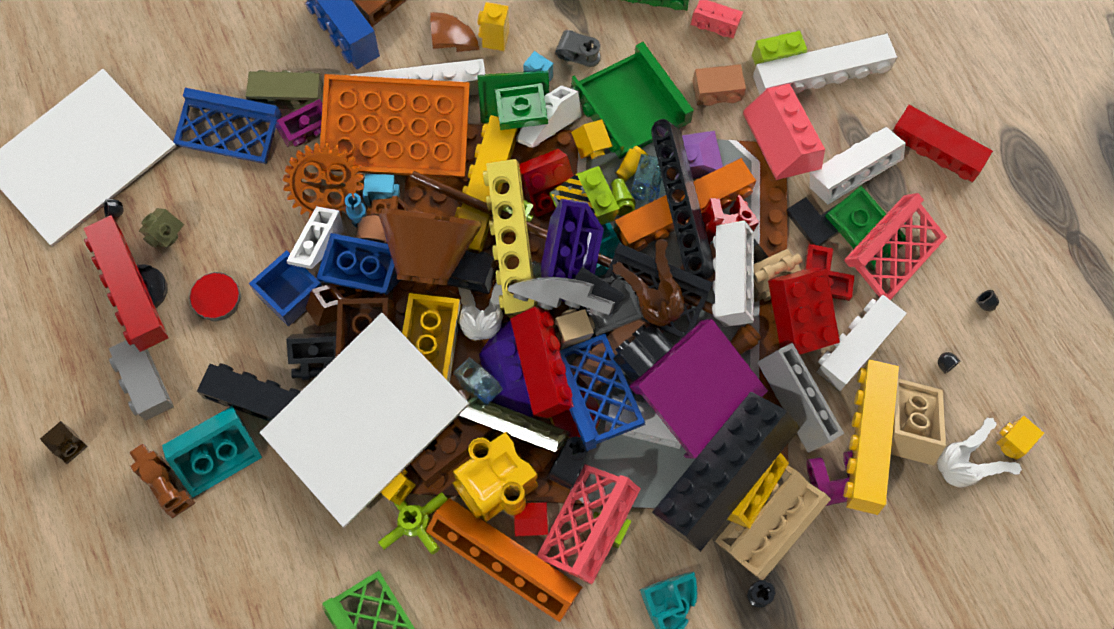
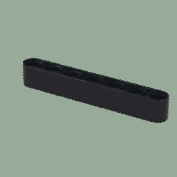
[651,119,714,280]

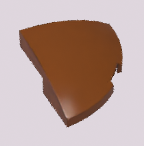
[430,12,479,52]

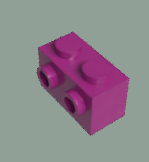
[276,99,323,147]

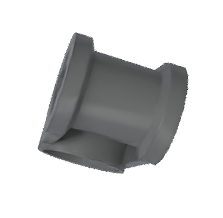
[555,30,600,67]

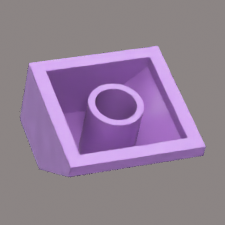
[671,131,723,179]

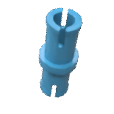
[345,193,366,227]

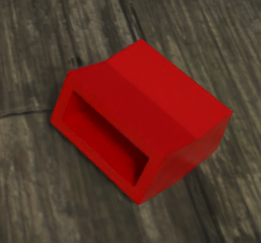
[514,502,548,536]

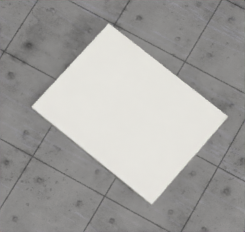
[0,69,177,247]
[259,313,469,528]

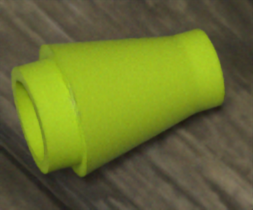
[611,179,636,216]

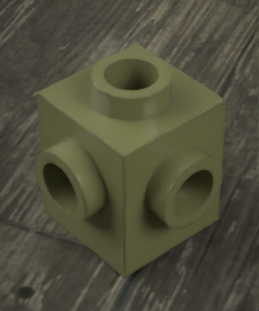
[139,208,185,248]

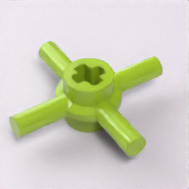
[378,492,448,555]

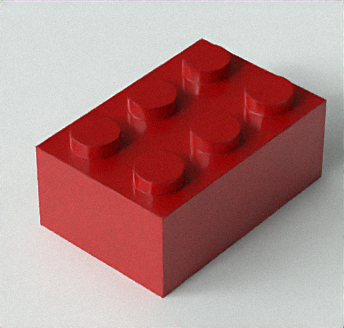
[768,268,840,355]

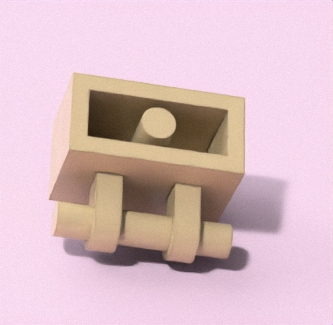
[754,249,802,302]

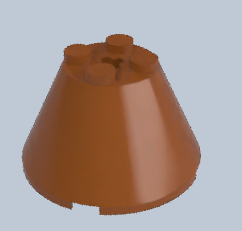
[378,208,481,285]

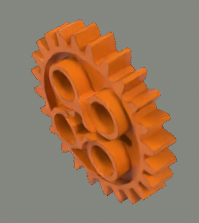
[283,143,364,219]

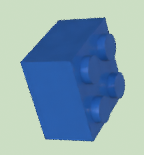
[249,250,322,327]

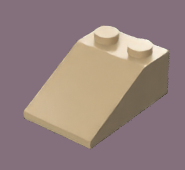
[891,379,946,466]

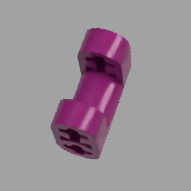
[806,450,853,506]

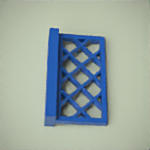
[173,88,282,164]
[560,334,645,451]

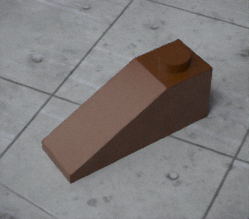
[306,284,380,327]

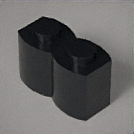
[612,324,673,382]

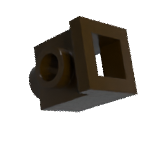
[40,421,88,464]

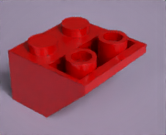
[519,149,573,217]

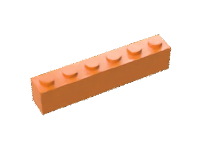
[614,158,756,251]
[426,498,582,622]

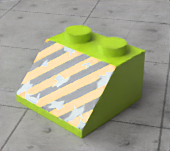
[550,166,620,225]

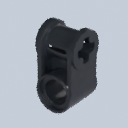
[547,436,588,490]

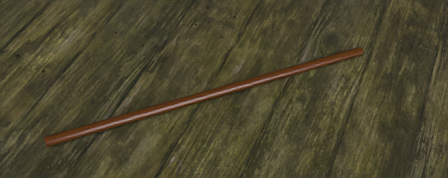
[410,171,713,315]

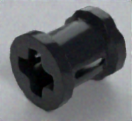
[747,580,776,608]

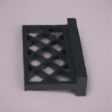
[604,243,713,338]

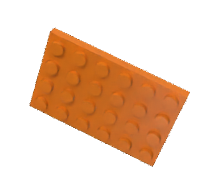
[320,74,470,179]

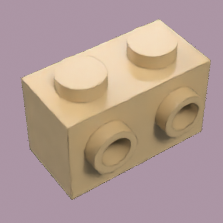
[553,309,595,351]

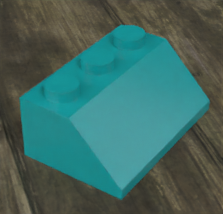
[162,406,262,498]

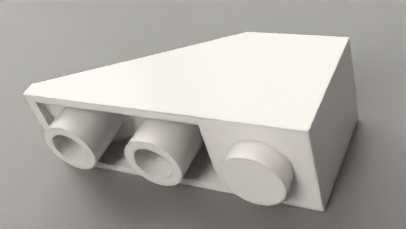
[515,86,581,148]

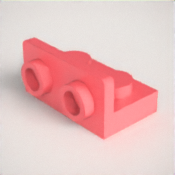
[691,0,743,39]

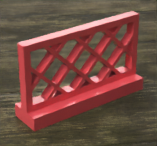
[844,193,947,300]
[537,464,641,585]

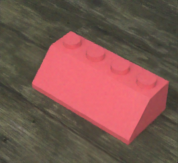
[743,83,825,180]

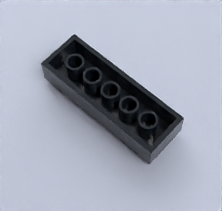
[652,392,800,552]

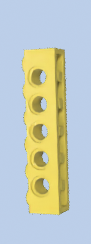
[483,159,537,315]

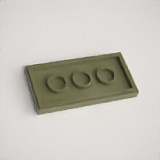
[459,396,570,452]

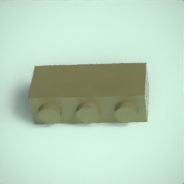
[246,70,323,109]

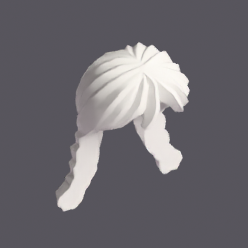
[458,282,504,341]
[937,418,1022,488]

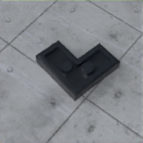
[786,197,839,246]

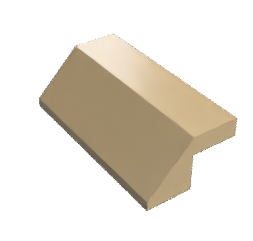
[715,465,831,580]

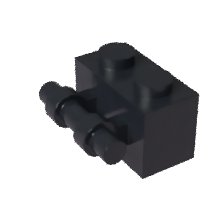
[286,332,337,381]

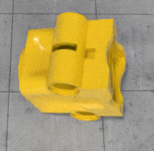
[452,432,538,522]

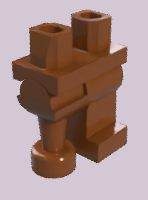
[130,444,195,518]

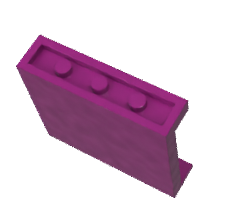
[629,319,768,459]

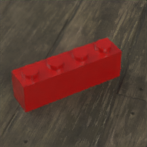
[892,104,993,183]
[510,306,574,418]

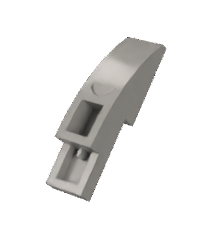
[507,277,615,317]

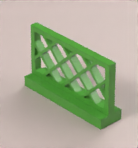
[322,571,415,629]

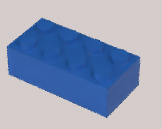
[305,0,380,70]

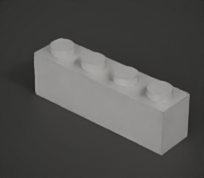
[757,343,844,453]

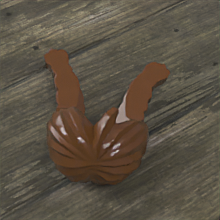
[613,238,684,326]

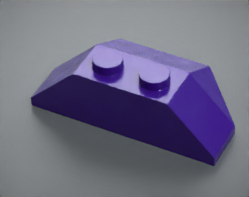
[541,199,604,302]
[479,320,535,417]

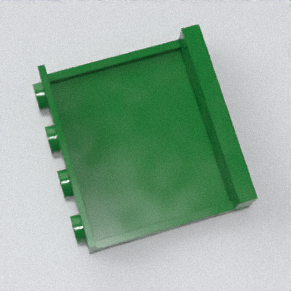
[570,42,694,159]

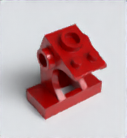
[702,195,759,244]

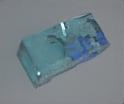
[632,154,662,203]
[453,357,503,404]

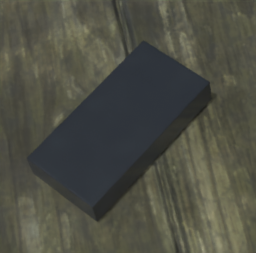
[574,267,626,317]

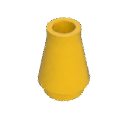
[615,146,649,182]

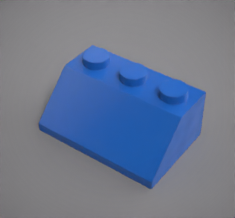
[316,233,401,295]

